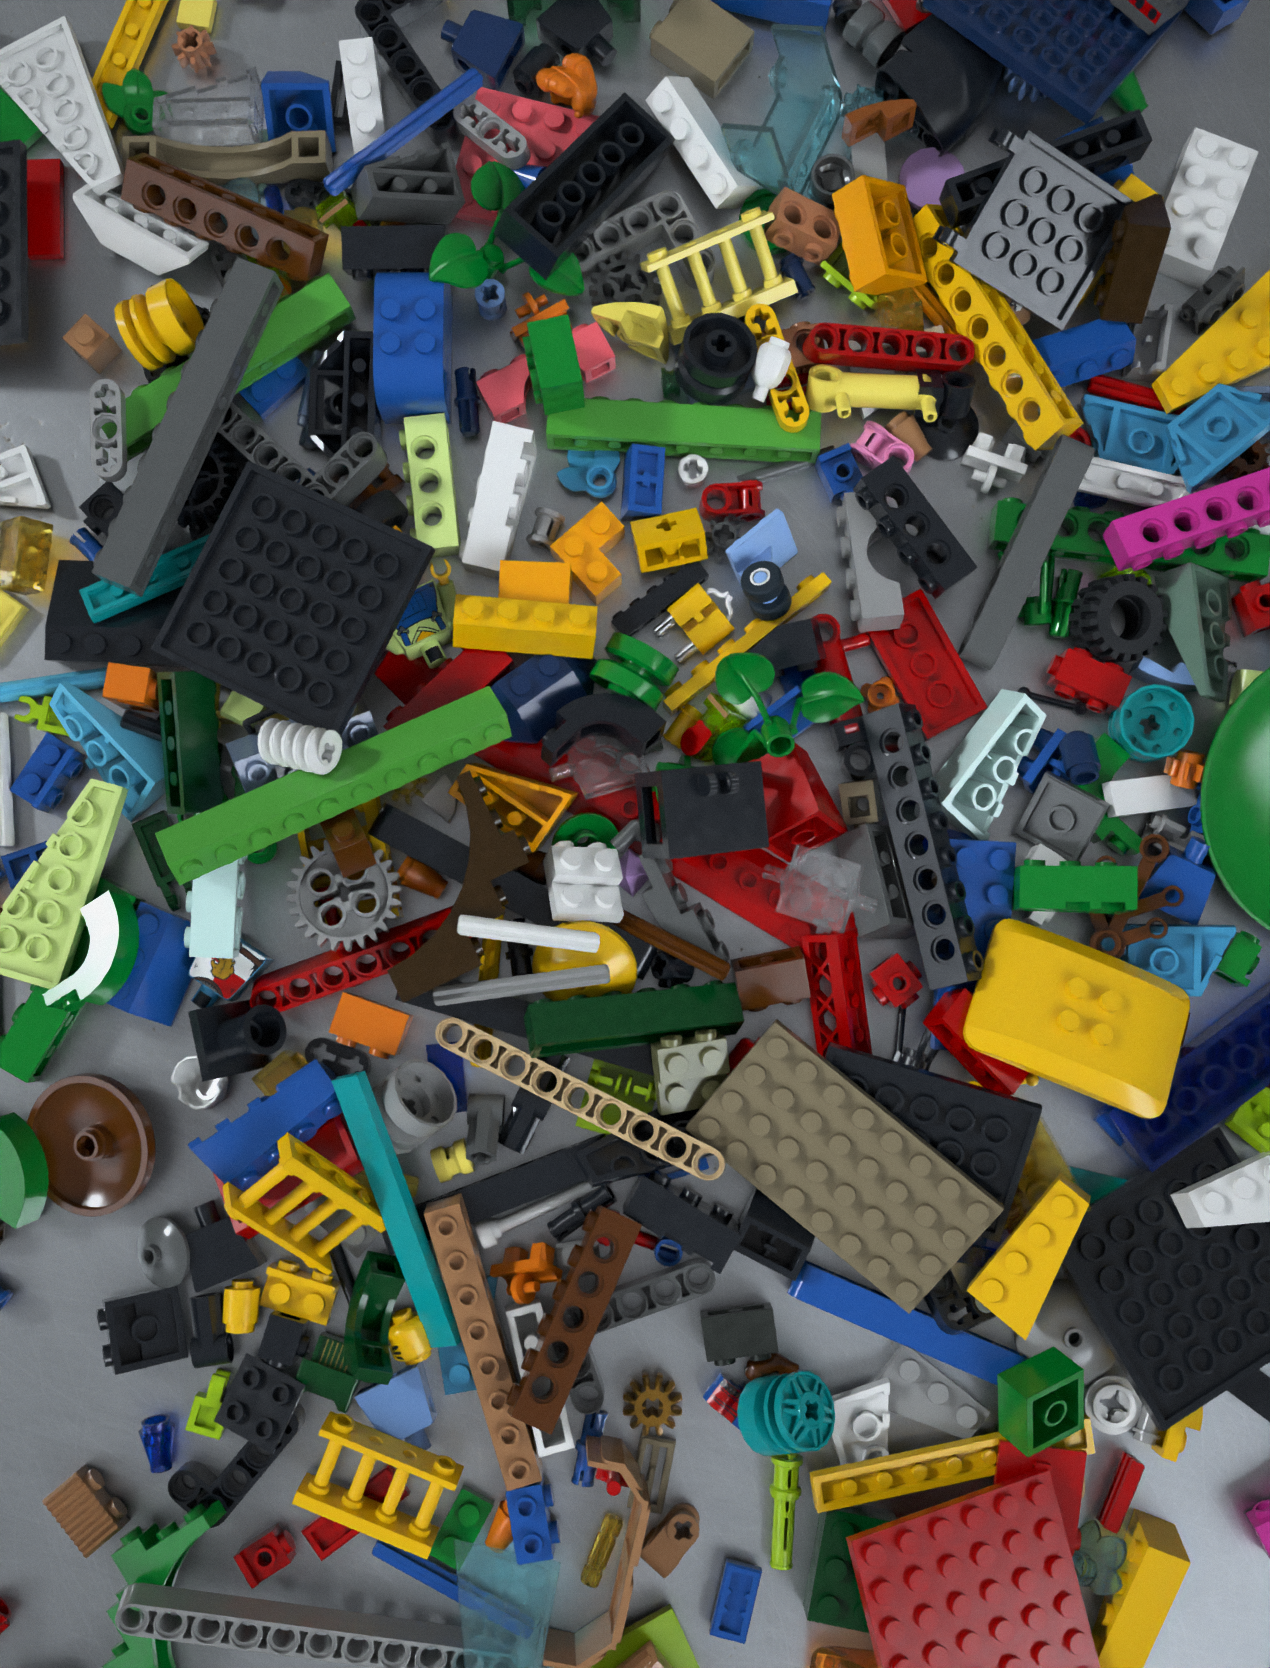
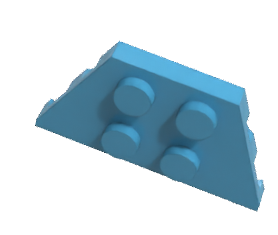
[1166,383,1270,494]
[1080,394,1179,475]
[1094,923,1236,997]

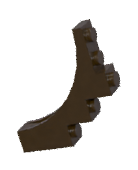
[387,770,532,1003]

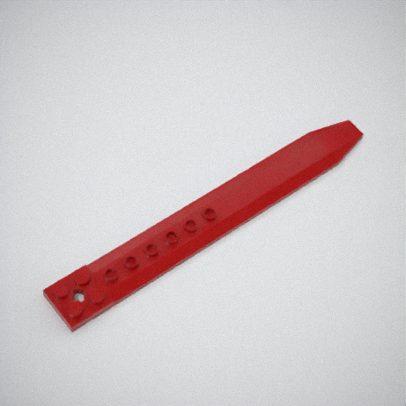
[374,651,859,963]

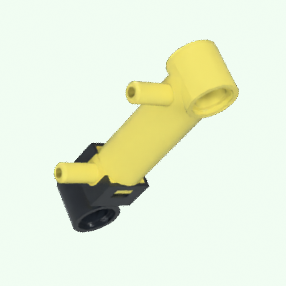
[805,364,976,423]

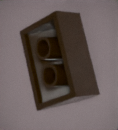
[1094,194,1171,324]

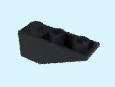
[749,617,826,678]

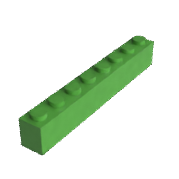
[101,272,356,462]
[546,396,821,464]

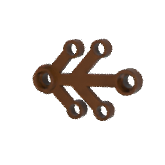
[1089,834,1184,959]

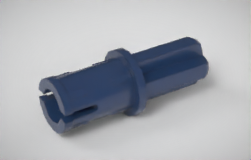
[454,367,481,437]

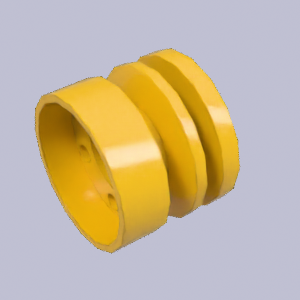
[114,278,205,371]

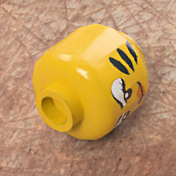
[388,1307,433,1365]

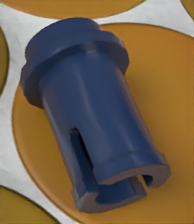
[779,253,816,300]

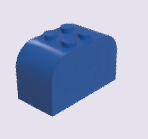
[373,272,453,424]

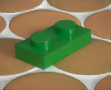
[429,1484,495,1571]

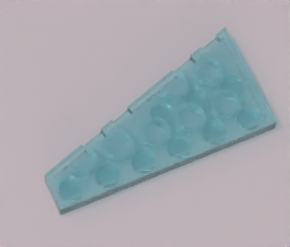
[454,1539,561,1668]

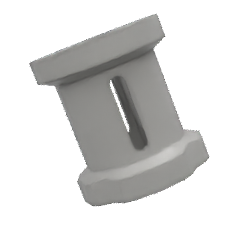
[526,507,565,551]

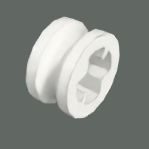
[677,454,708,489]

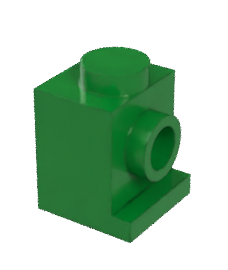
[1213,931,1262,987]

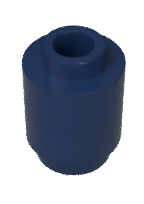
[1059,730,1101,785]

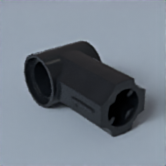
[189,1292,234,1368]

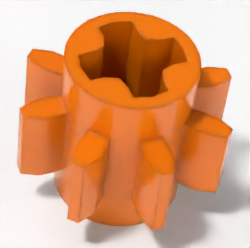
[1163,749,1206,789]

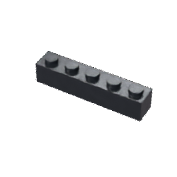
[611,561,709,637]

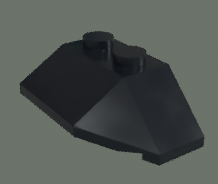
[308,331,381,459]

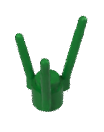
[997,551,1055,626]

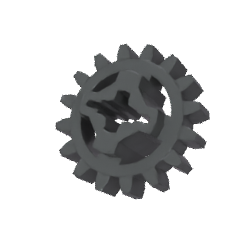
[589,252,662,308]

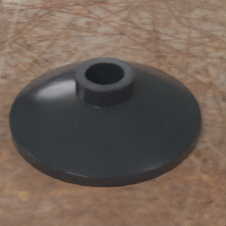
[915,406,979,461]

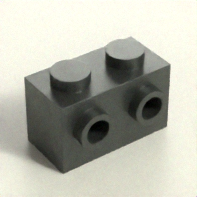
[700,1302,779,1366]

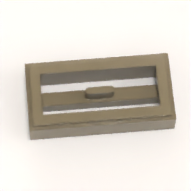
[627,1432,676,1515]

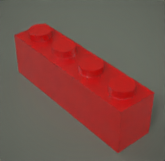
[383,648,516,730]

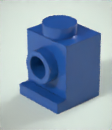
[814,443,863,503]

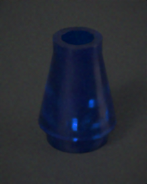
[138,1414,175,1473]

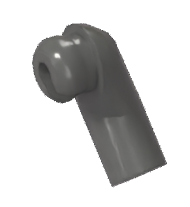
[610,819,662,853]

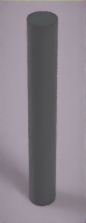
[737,445,835,482]

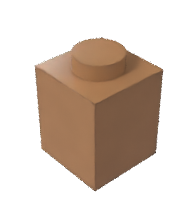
[62,313,122,375]

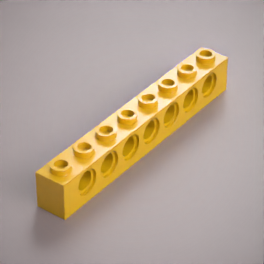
[913,204,1083,451]

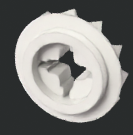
[1084,1374,1142,1435]

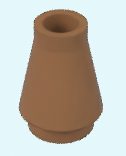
[884,410,932,462]

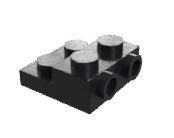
[96,1285,188,1375]

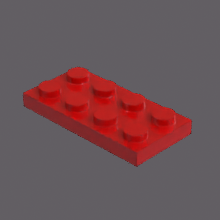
[865,588,988,742]

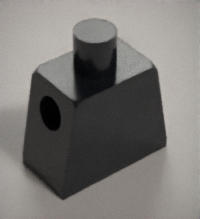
[536,0,617,67]
[185,1200,267,1293]

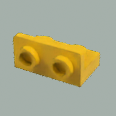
[259,1259,341,1326]

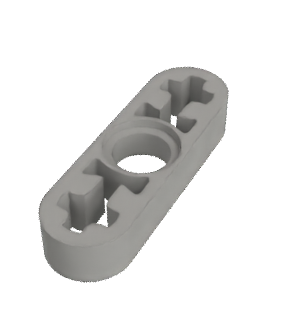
[453,99,531,170]
[89,379,127,482]

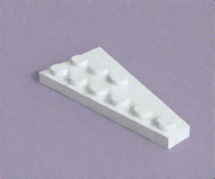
[0,16,125,196]

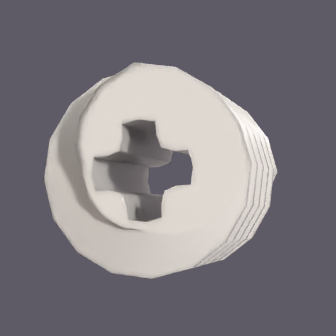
[258,718,342,775]

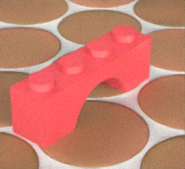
[476,321,616,424]

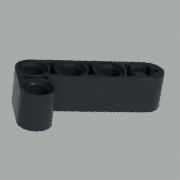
[168,1403,306,1528]

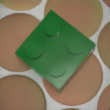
[522,314,585,415]
[997,1346,1084,1457]

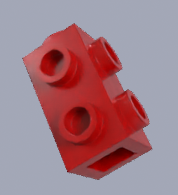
[1046,647,1132,714]

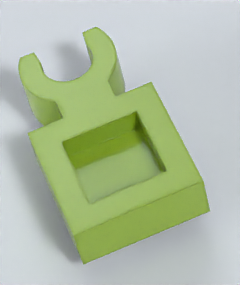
[14,696,69,737]

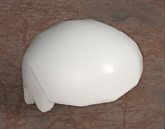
[171,1055,228,1110]

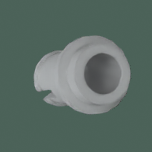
[1132,1404,1161,1446]

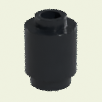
[513,43,560,96]

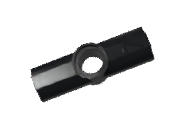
[498,1055,571,1154]

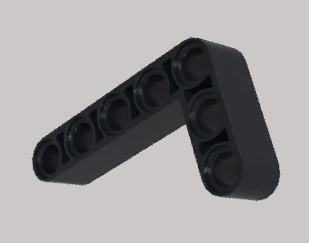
[355,0,459,146]

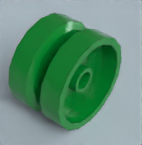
[589,632,679,711]

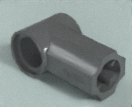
[465,1093,505,1165]

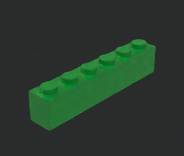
[0,877,146,1083]

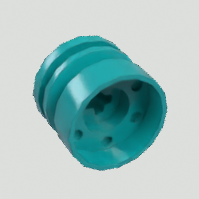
[1107,684,1195,763]
[737,1371,835,1456]

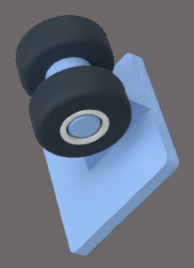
[726,508,798,621]

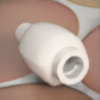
[752,336,792,402]

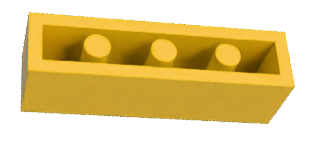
[453,594,598,659]

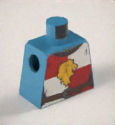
[188,938,274,1008]

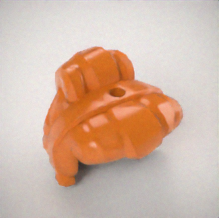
[536,53,598,119]

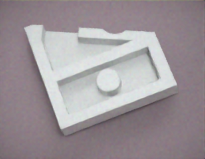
[0,444,51,509]

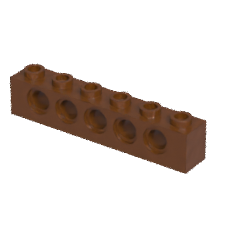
[121,152,329,281]
[505,1206,642,1435]

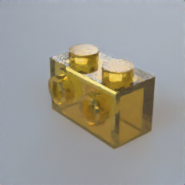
[0,516,53,596]

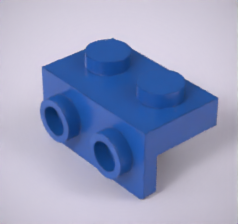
[506,1473,560,1565]

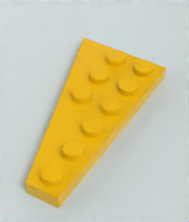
[1151,270,1270,414]

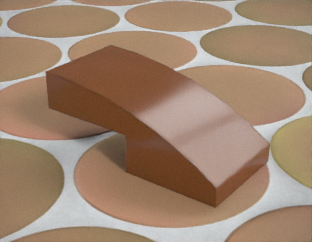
[841,99,917,147]

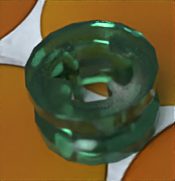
[661,367,680,399]

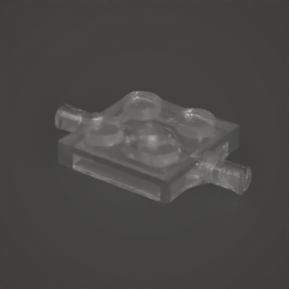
[549,736,663,800]
[762,844,878,934]

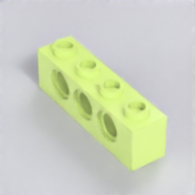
[399,413,461,558]

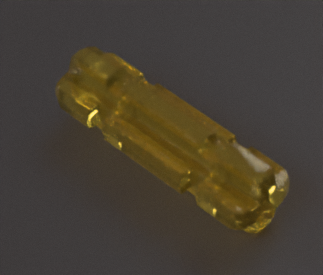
[580,1514,623,1588]

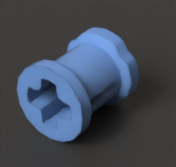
[475,279,507,321]

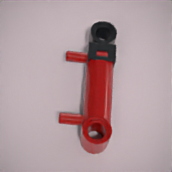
[812,614,875,781]

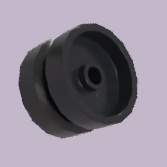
[674,313,758,405]

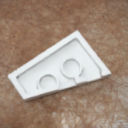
[831,1377,890,1507]

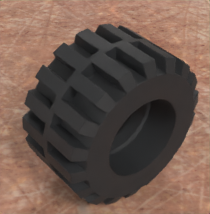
[1069,574,1168,663]

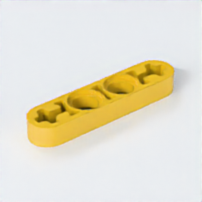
[744,303,810,433]

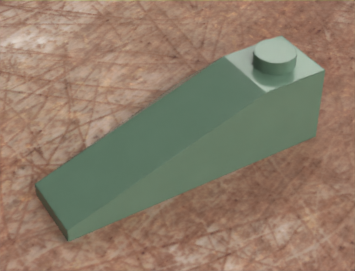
[1154,562,1232,703]

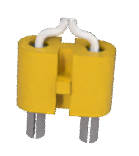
[653,583,735,664]

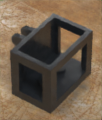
[634,761,769,859]

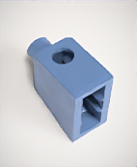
[355,1362,437,1450]

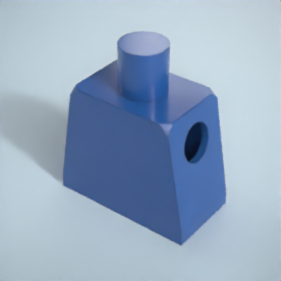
[1139,836,1216,925]

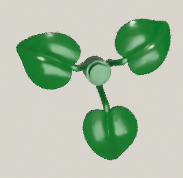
[429,161,584,296]
[712,652,864,765]

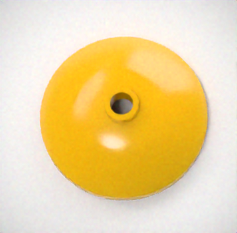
[532,920,637,1001]

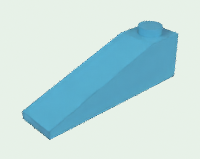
[49,680,166,823]

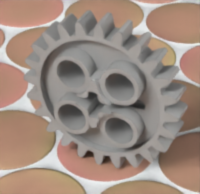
[286,839,403,952]

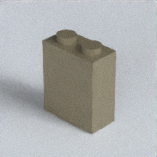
[649,0,755,100]

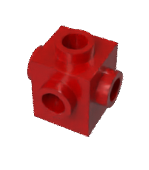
[865,953,923,1009]

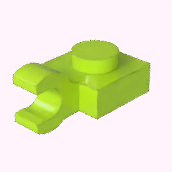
[185,1368,231,1440]

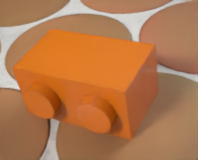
[328,992,414,1060]

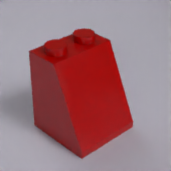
[748,743,848,863]

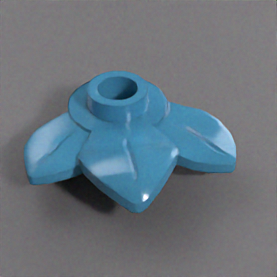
[557,450,620,498]

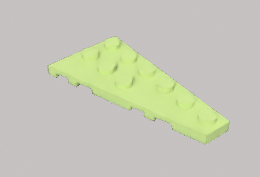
[0,778,129,989]

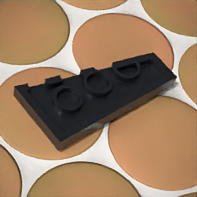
[574,1108,714,1188]

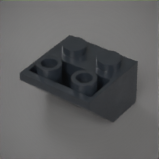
[734,1187,815,1281]

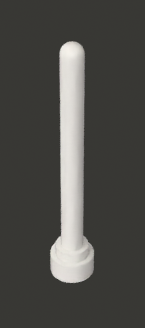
[474,1180,614,1249]

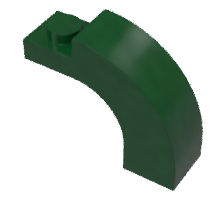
[344,1251,405,1385]

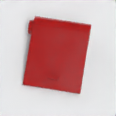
[993,1439,1087,1556]

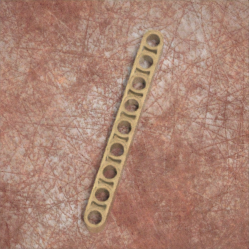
[435,1017,726,1181]

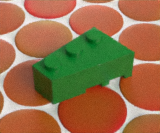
[1013,860,1138,914]

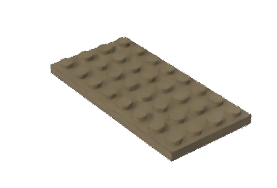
[685,1019,1004,1314]

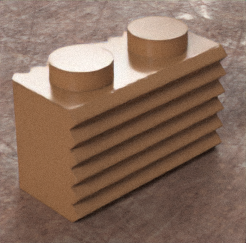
[42,1464,129,1558]

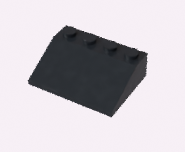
[44,560,184,667]

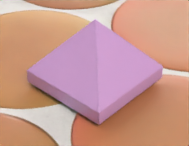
[619,848,649,897]

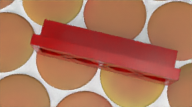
[801,928,872,1058]

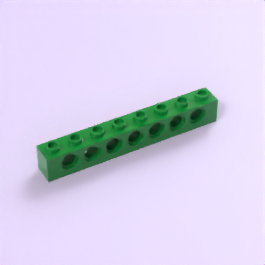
[987,497,1270,583]

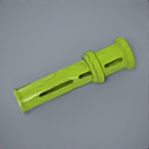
[769,1453,803,1570]

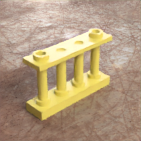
[639,207,798,345]

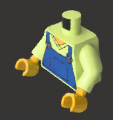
[386,559,457,668]

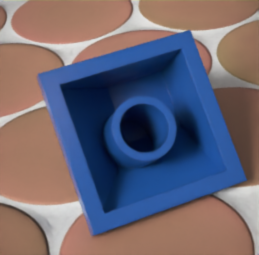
[261,71,337,152]

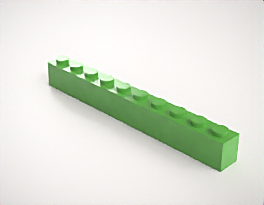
[155,686,512,886]

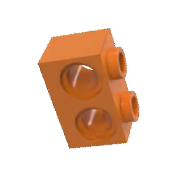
[102,662,160,714]

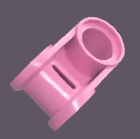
[850,421,914,475]

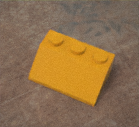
[832,175,928,295]

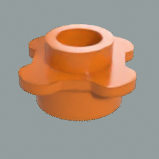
[860,676,900,713]

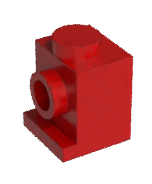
[233,1523,296,1589]

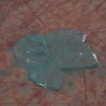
[1072,1520,1127,1596]

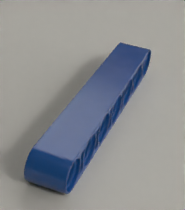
[787,1260,1028,1386]

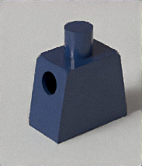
[441,10,525,91]

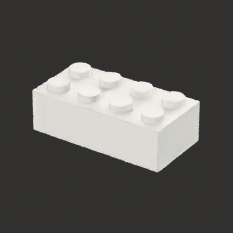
[1158,127,1259,289]

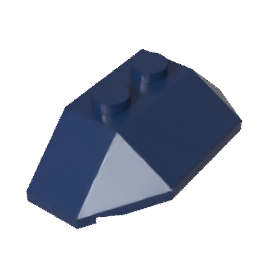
[490,654,597,744]

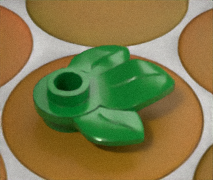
[102,68,170,136]

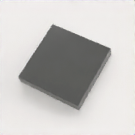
[1014,771,1111,861]

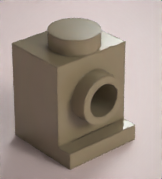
[838,778,883,829]

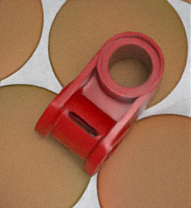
[699,480,766,522]

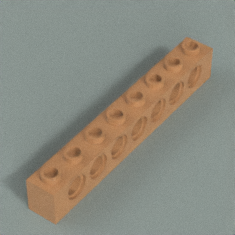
[424,1193,543,1491]

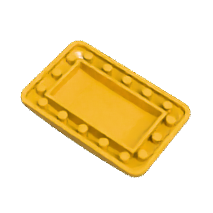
[963,918,1190,1119]

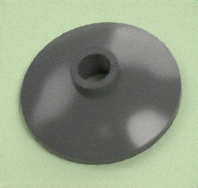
[137,1216,190,1288]

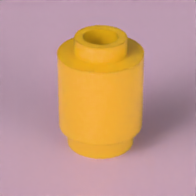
[222,1278,260,1334]

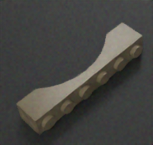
[122,130,333,185]

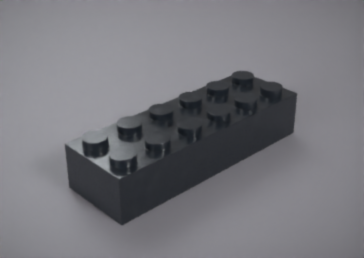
[493,92,675,280]

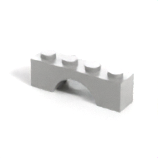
[836,492,904,633]

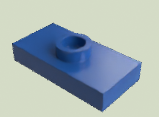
[709,1558,762,1644]

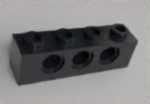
[853,455,977,600]

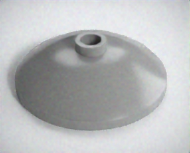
[1014,1279,1116,1386]

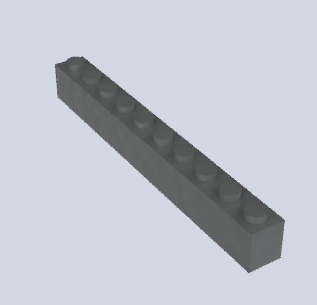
[92,257,284,597]

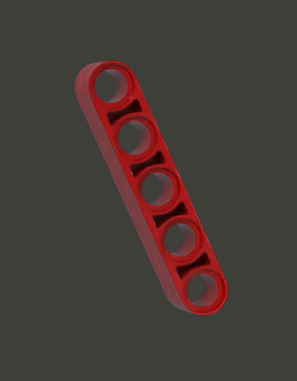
[803,322,975,375]

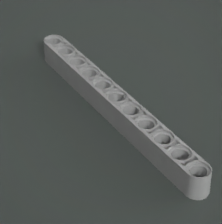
[115,1583,520,1668]

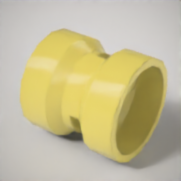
[430,1138,475,1183]

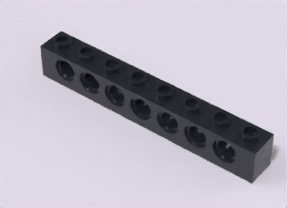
[862,703,984,990]

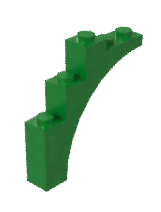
[102,1500,226,1668]

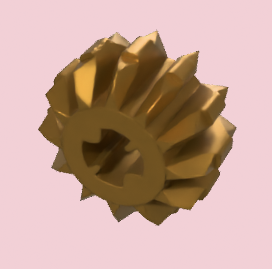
[623,1372,682,1436]

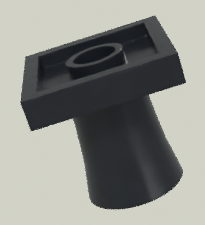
[188,1000,287,1082]

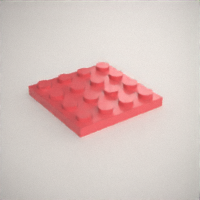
[455,87,600,227]

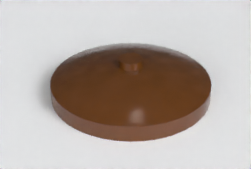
[27,1073,156,1217]

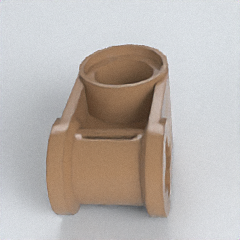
[640,1502,700,1578]

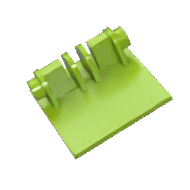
[575,1059,656,1135]

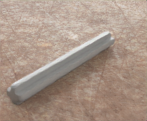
[433,964,610,1006]

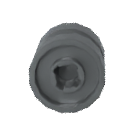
[842,1,906,69]
[807,154,855,211]

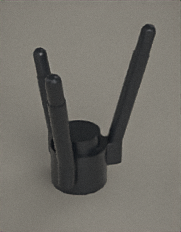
[891,1005,939,1071]

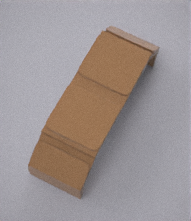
[542,1435,651,1668]

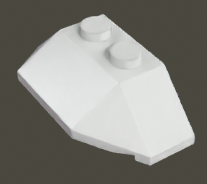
[73,184,209,276]

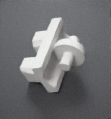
[960,432,1028,494]

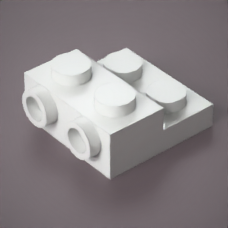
[543,841,624,923]

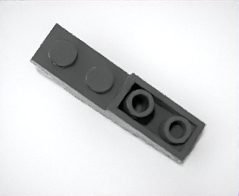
[638,854,730,963]

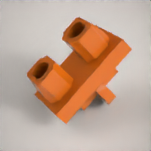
[509,291,572,348]
[489,1242,563,1305]

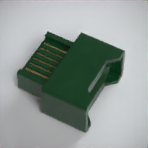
[295,1332,361,1413]

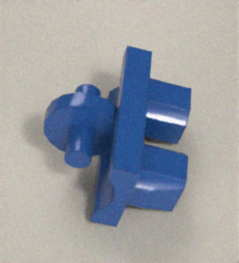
[1017,728,1070,794]

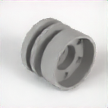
[372,1059,457,1154]

